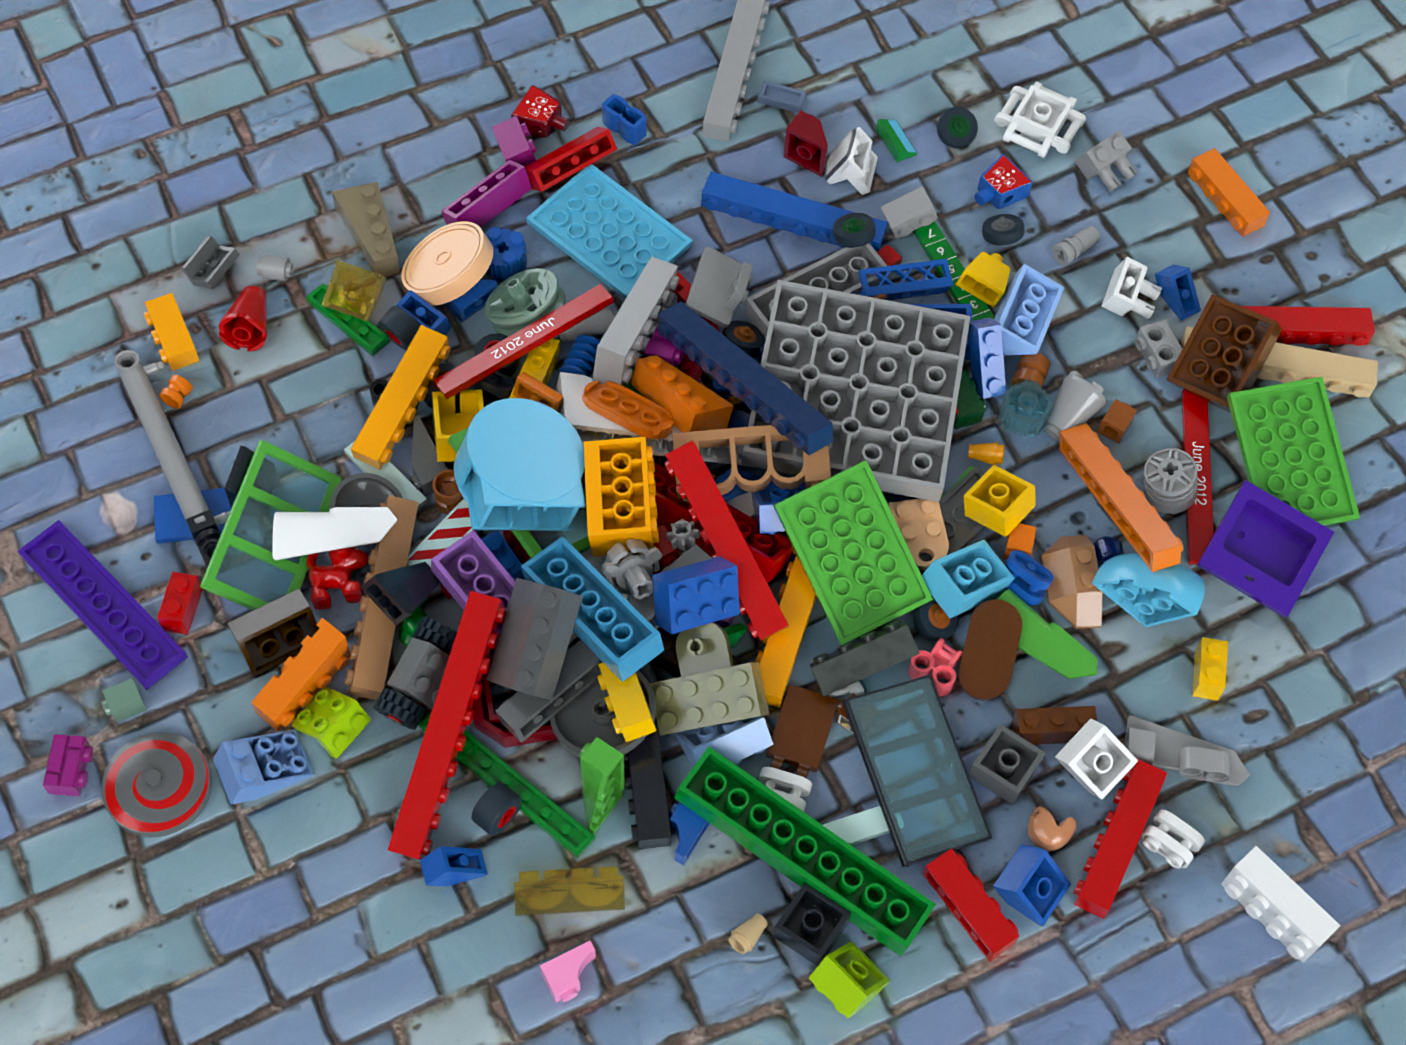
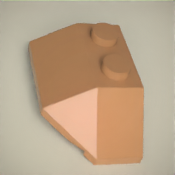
[1041,535,1102,629]

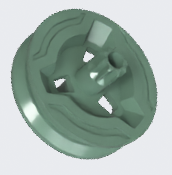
[485,269,566,337]

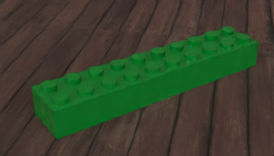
[674,746,936,956]

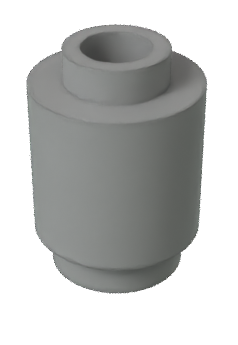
[257,255,294,281]

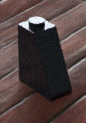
[360,562,441,625]

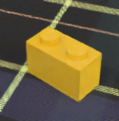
[1192,637,1228,701]

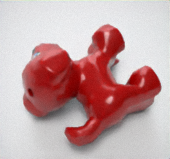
[306,546,369,610]

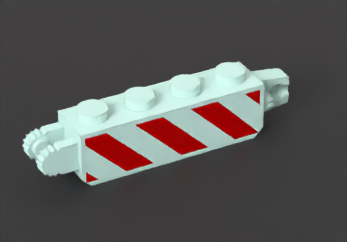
[407,499,488,567]

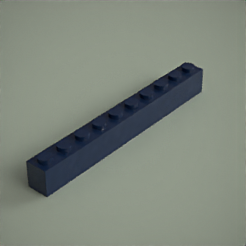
[658,301,833,456]

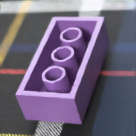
[431,530,515,649]

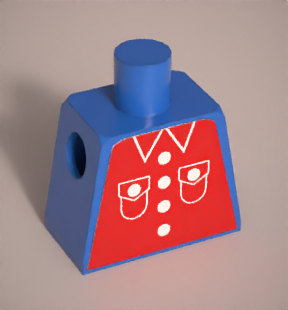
[974,154,1033,209]

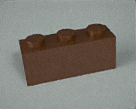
[1012,706,1098,745]

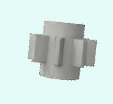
[667,518,700,551]

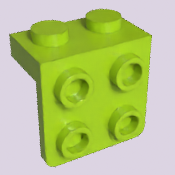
[292,687,371,759]

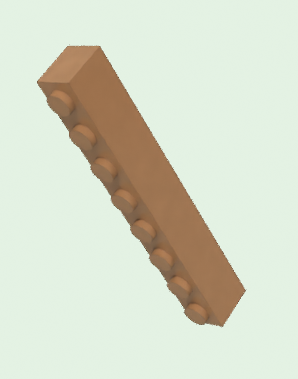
[345,495,419,700]

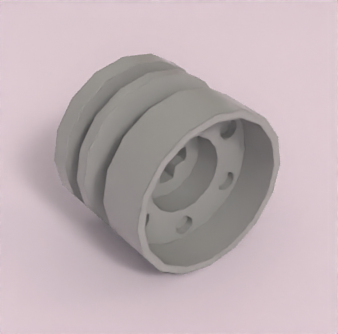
[1144,448,1198,514]

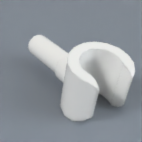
[827,681,865,697]

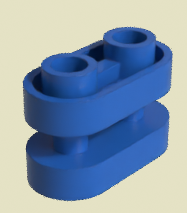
[1006,550,1054,605]

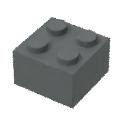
[969,724,1046,805]

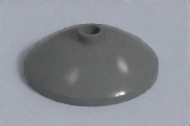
[329,473,403,546]

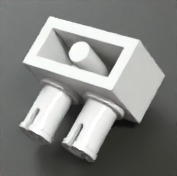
[1102,257,1162,320]

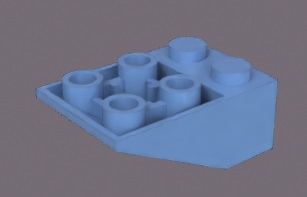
[213,729,314,805]

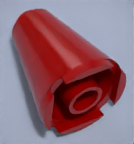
[218,286,267,351]

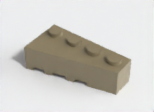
[331,182,400,277]

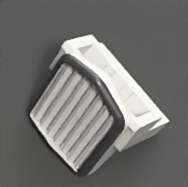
[825,127,878,195]

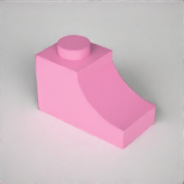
[540,941,596,1003]

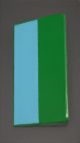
[876,119,917,162]

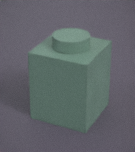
[101,678,147,723]

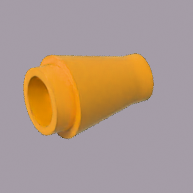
[968,442,1005,465]

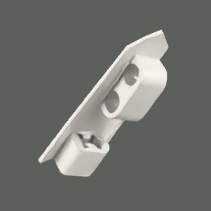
[273,507,398,560]

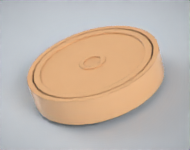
[401,221,493,306]

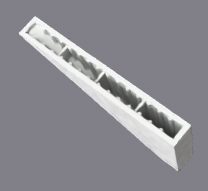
[556,372,753,467]

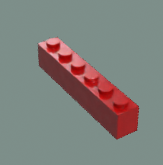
[1242,306,1375,346]
[1073,759,1168,919]

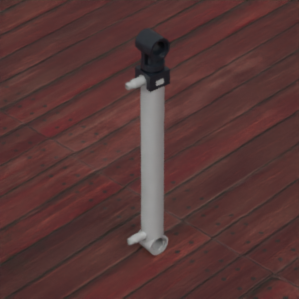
[115,350,231,574]

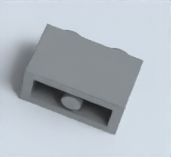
[881,186,938,239]

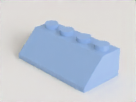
[994,264,1065,355]

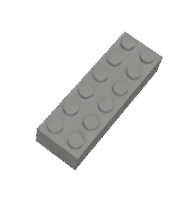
[745,243,891,341]
[592,256,679,386]

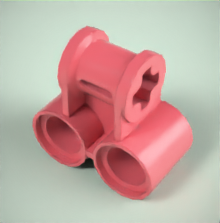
[908,638,963,697]

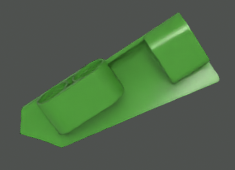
[997,589,1097,679]

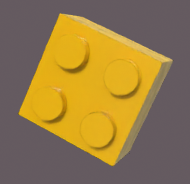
[963,465,1036,537]

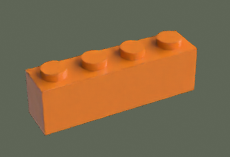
[1188,148,1270,237]

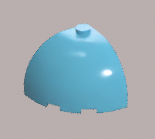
[1092,553,1205,627]

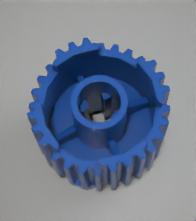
[485,227,527,283]

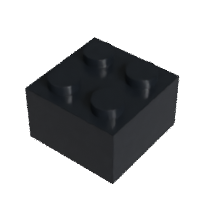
[773,883,851,966]

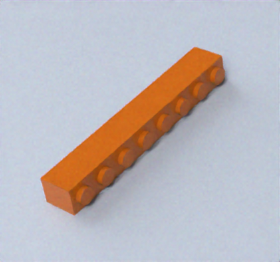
[1059,423,1183,572]

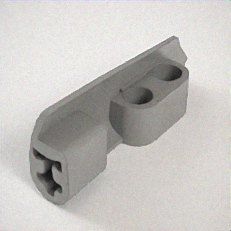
[1124,715,1251,786]

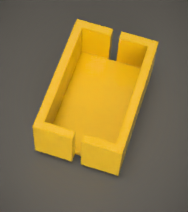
[432,390,484,462]

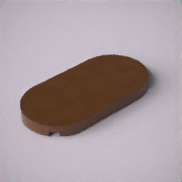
[959,599,1022,701]

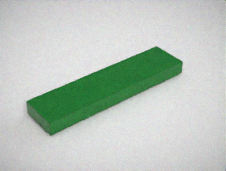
[305,283,390,357]

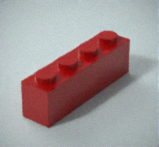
[525,127,618,192]
[922,848,1019,962]

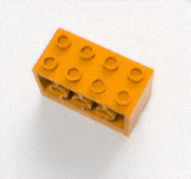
[584,437,659,557]

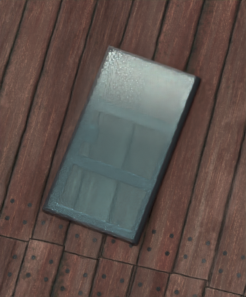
[842,674,992,868]

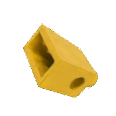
[955,252,1010,308]

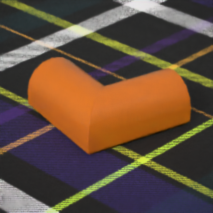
[513,372,563,413]

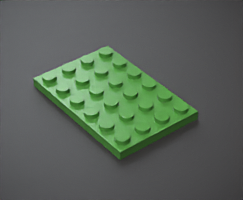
[1227,377,1360,526]
[773,460,933,645]

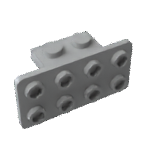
[685,247,753,328]

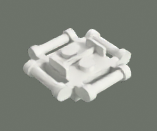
[994,81,1086,158]

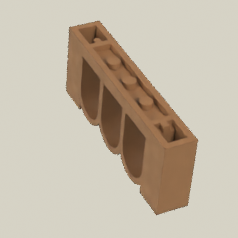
[672,425,831,502]

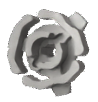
[601,538,662,599]

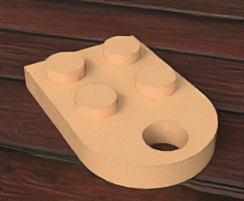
[888,499,949,571]

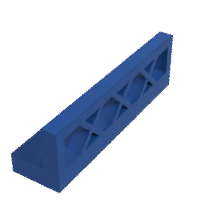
[858,259,953,301]

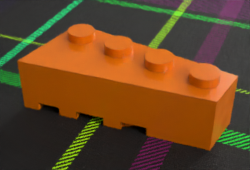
[631,355,734,433]
[251,618,350,731]

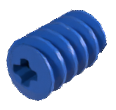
[558,335,600,377]

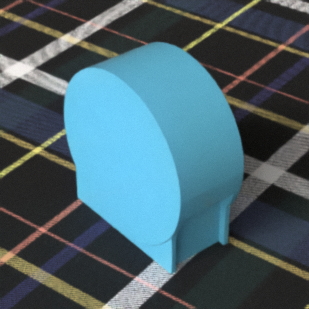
[454,398,586,531]

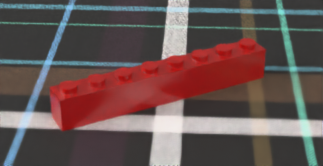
[664,440,790,640]

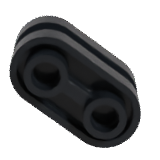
[469,371,516,407]

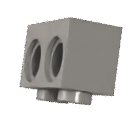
[1135,319,1182,378]

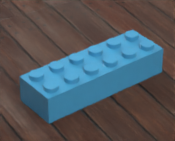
[521,536,664,682]

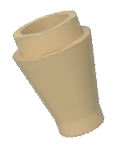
[729,913,768,954]

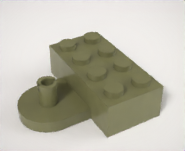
[650,622,769,736]

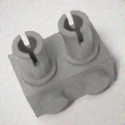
[1075,130,1138,192]

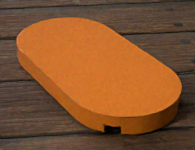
[582,381,675,439]

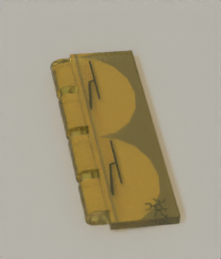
[514,866,625,916]

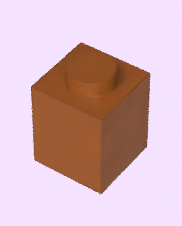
[1098,399,1137,444]

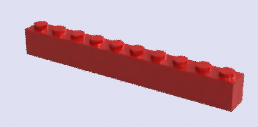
[388,591,507,860]

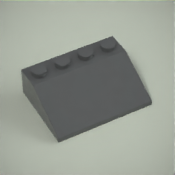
[486,578,583,700]

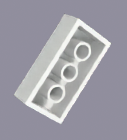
[1221,846,1341,963]

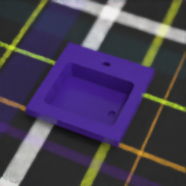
[1196,480,1334,618]

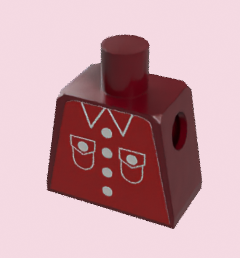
[511,85,569,138]

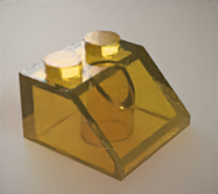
[322,260,387,321]

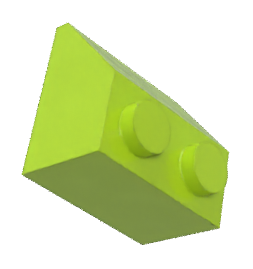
[809,941,891,1019]

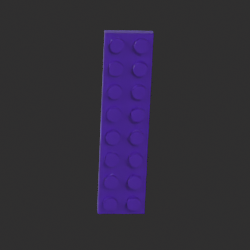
[17,520,188,690]

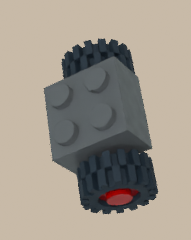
[373,617,457,730]

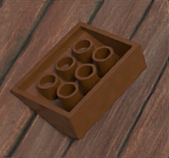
[1166,294,1282,413]

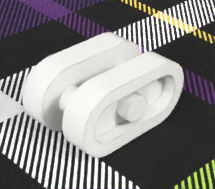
[758,767,812,812]
[1141,809,1205,868]

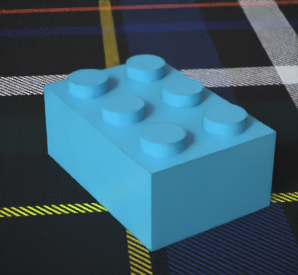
[922,540,1015,618]

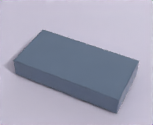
[757,81,807,113]

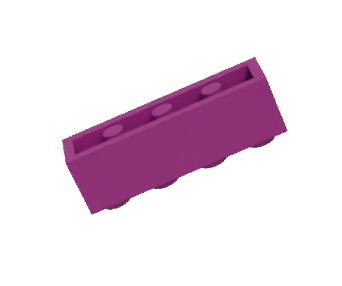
[441,160,532,228]

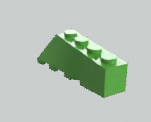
[579,737,624,834]

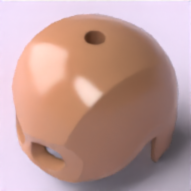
[1027,807,1076,851]

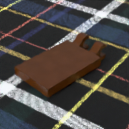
[766,684,840,779]

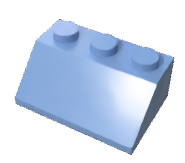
[675,716,773,767]

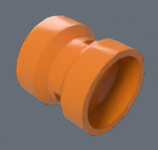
[159,375,193,409]

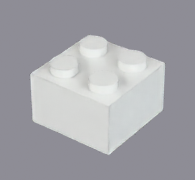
[1055,719,1138,800]

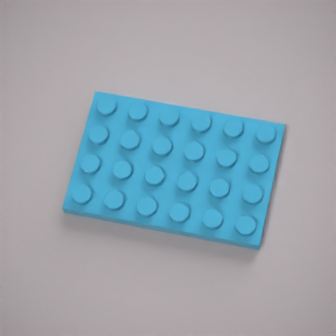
[526,164,693,299]

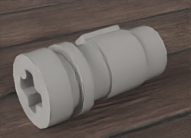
[1052,226,1100,266]

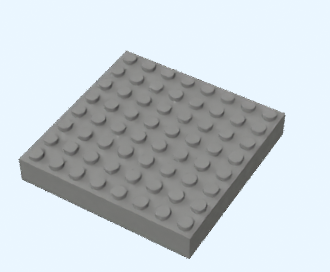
[741,280,970,502]

